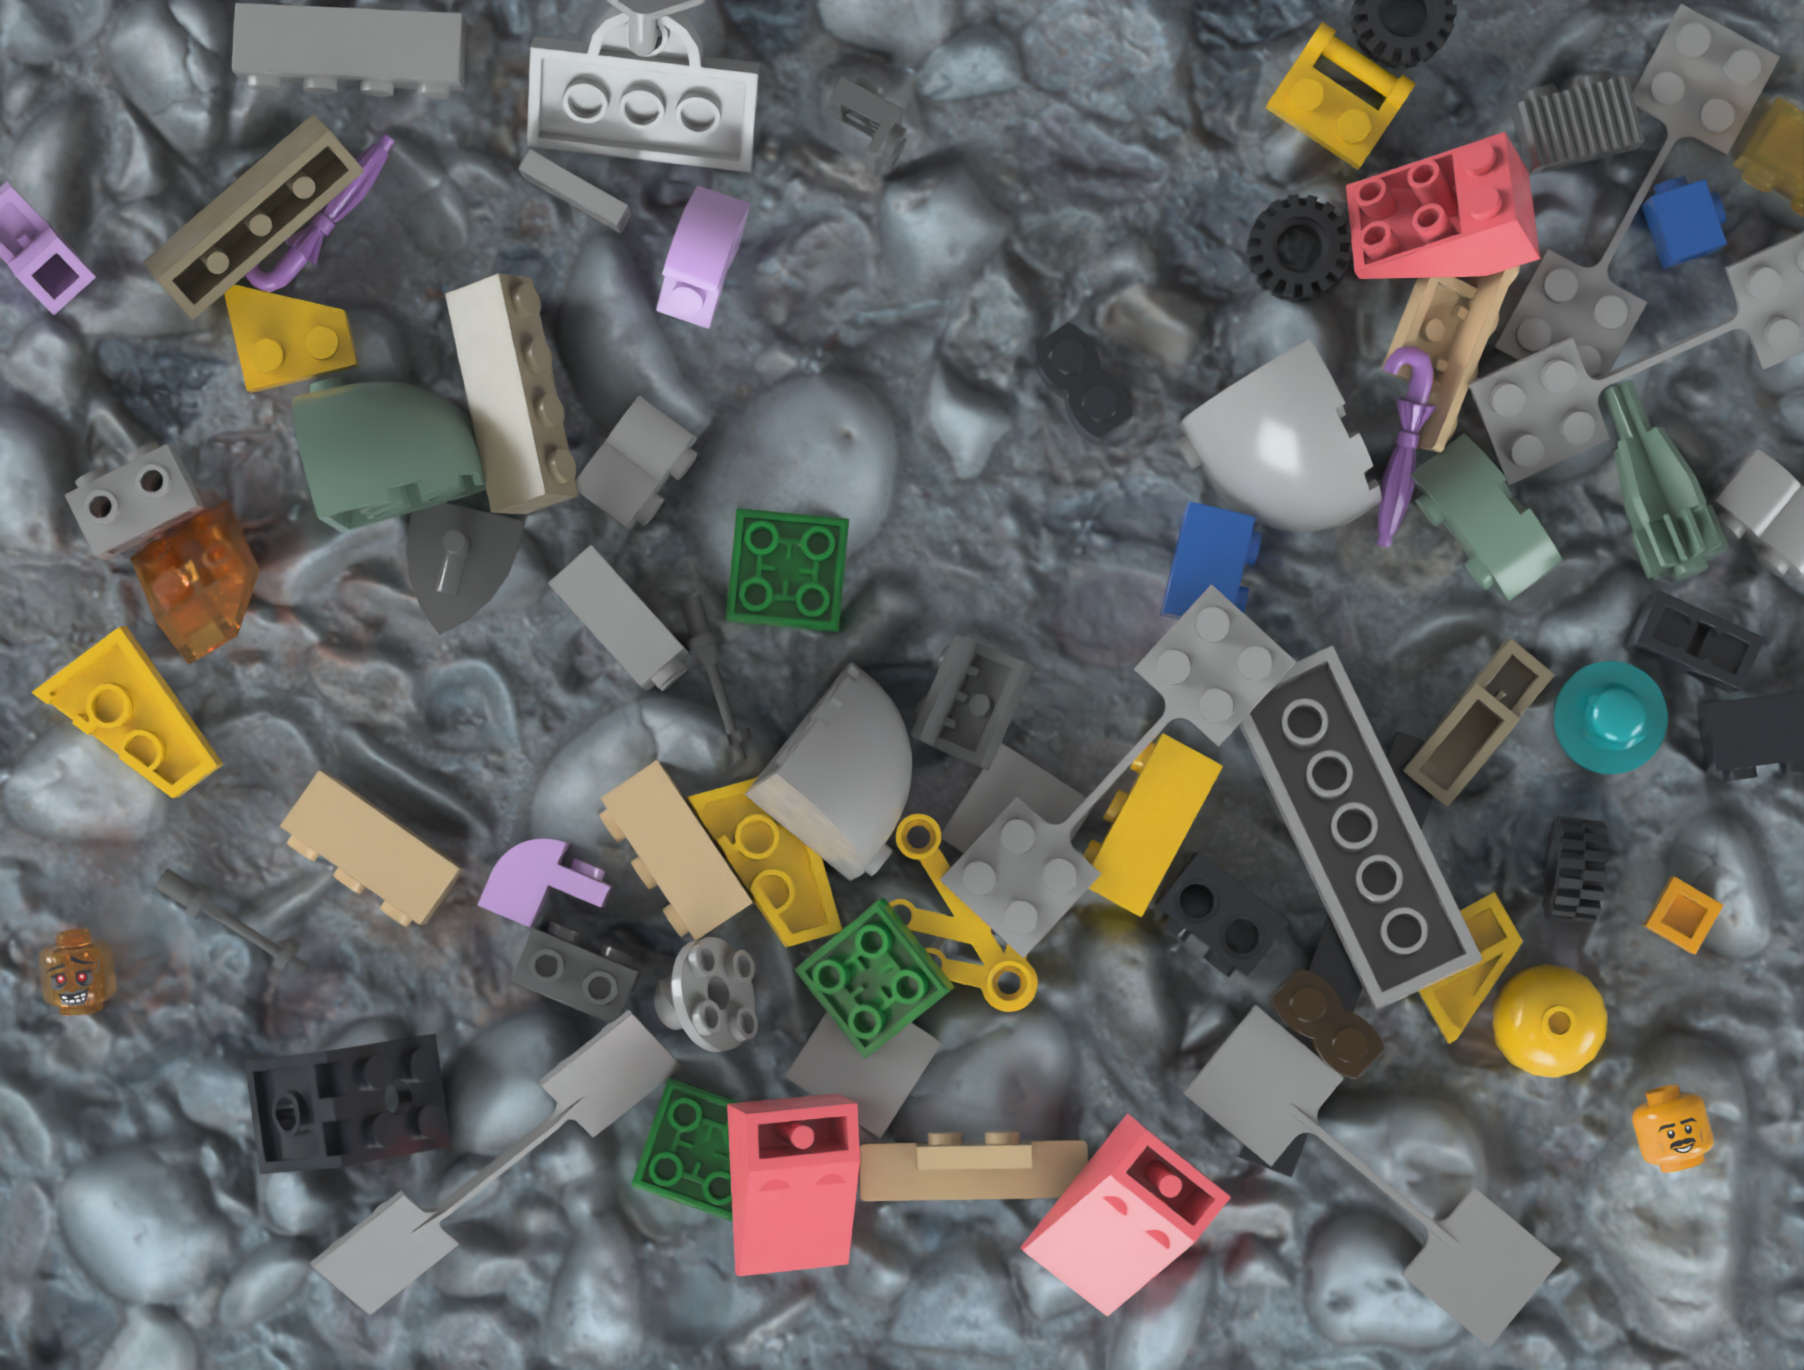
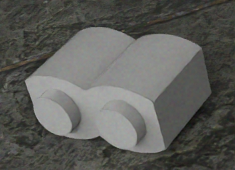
[576,396,698,530]
[1706,449,1804,577]

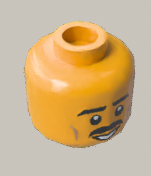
[1632,1084,1714,1173]

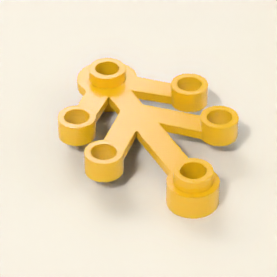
[889,814,1038,1012]

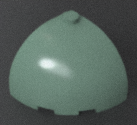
[292,377,487,533]

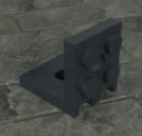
[245,1033,451,1174]

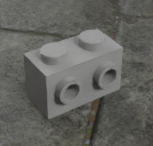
[65,442,207,560]

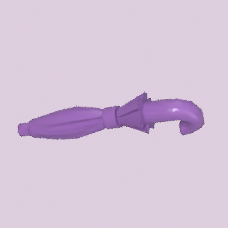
[245,134,395,292]
[1377,346,1437,547]

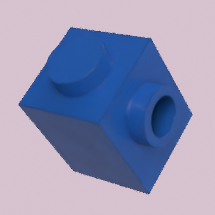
[1641,176,1727,269]

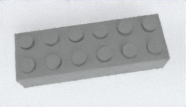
[1239,645,1482,1011]

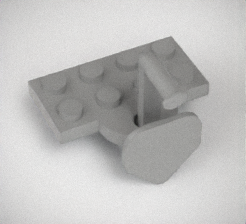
[527,0,760,172]

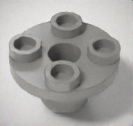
[654,937,758,1052]

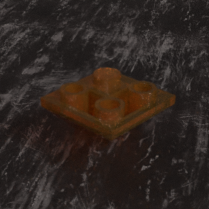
[130,500,260,665]

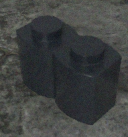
[1033,322,1133,446]

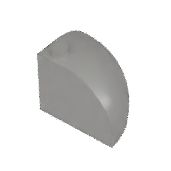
[1175,338,1382,532]
[744,662,912,881]

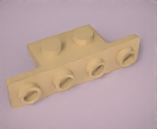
[1381,265,1520,452]
[860,1131,1088,1201]

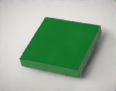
[726,508,850,633]
[794,898,955,1059]
[631,1077,741,1222]

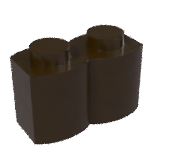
[1268,968,1385,1079]

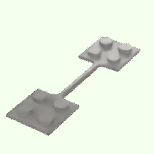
[1494,4,1780,378]
[1468,231,1804,486]
[940,584,1296,958]
[785,743,1095,1139]
[1183,1005,1561,1348]
[310,1010,682,1315]

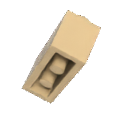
[599,760,754,941]
[280,770,466,927]

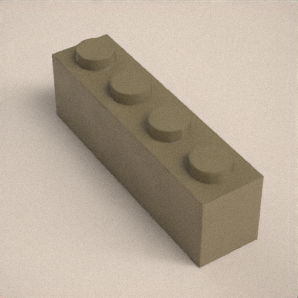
[142,114,364,320]
[445,273,579,514]

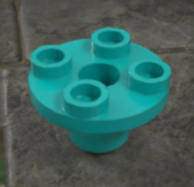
[1552,661,1668,775]

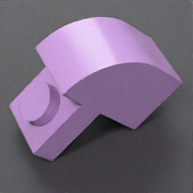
[0,181,96,315]
[656,185,751,329]
[478,838,614,927]

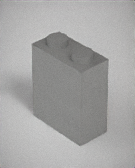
[548,545,690,691]

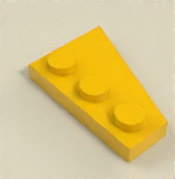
[31,626,223,798]
[684,777,842,947]

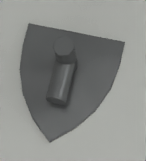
[406,502,525,635]

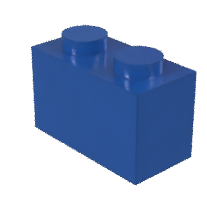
[1160,501,1262,620]

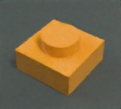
[1642,876,1724,954]

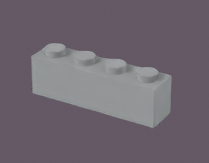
[232,3,468,99]

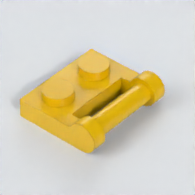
[1265,21,1416,170]

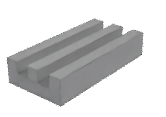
[518,149,632,234]

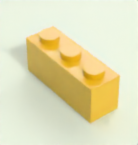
[1082,733,1223,917]

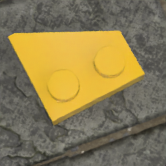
[224,284,360,393]
[1418,892,1523,1044]

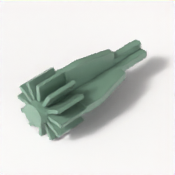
[1603,380,1729,580]

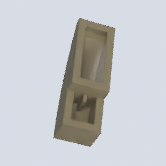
[1402,638,1555,807]

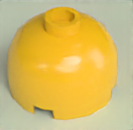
[1492,964,1608,1078]

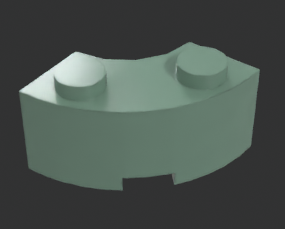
[1410,433,1563,601]

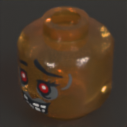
[38,929,117,1016]

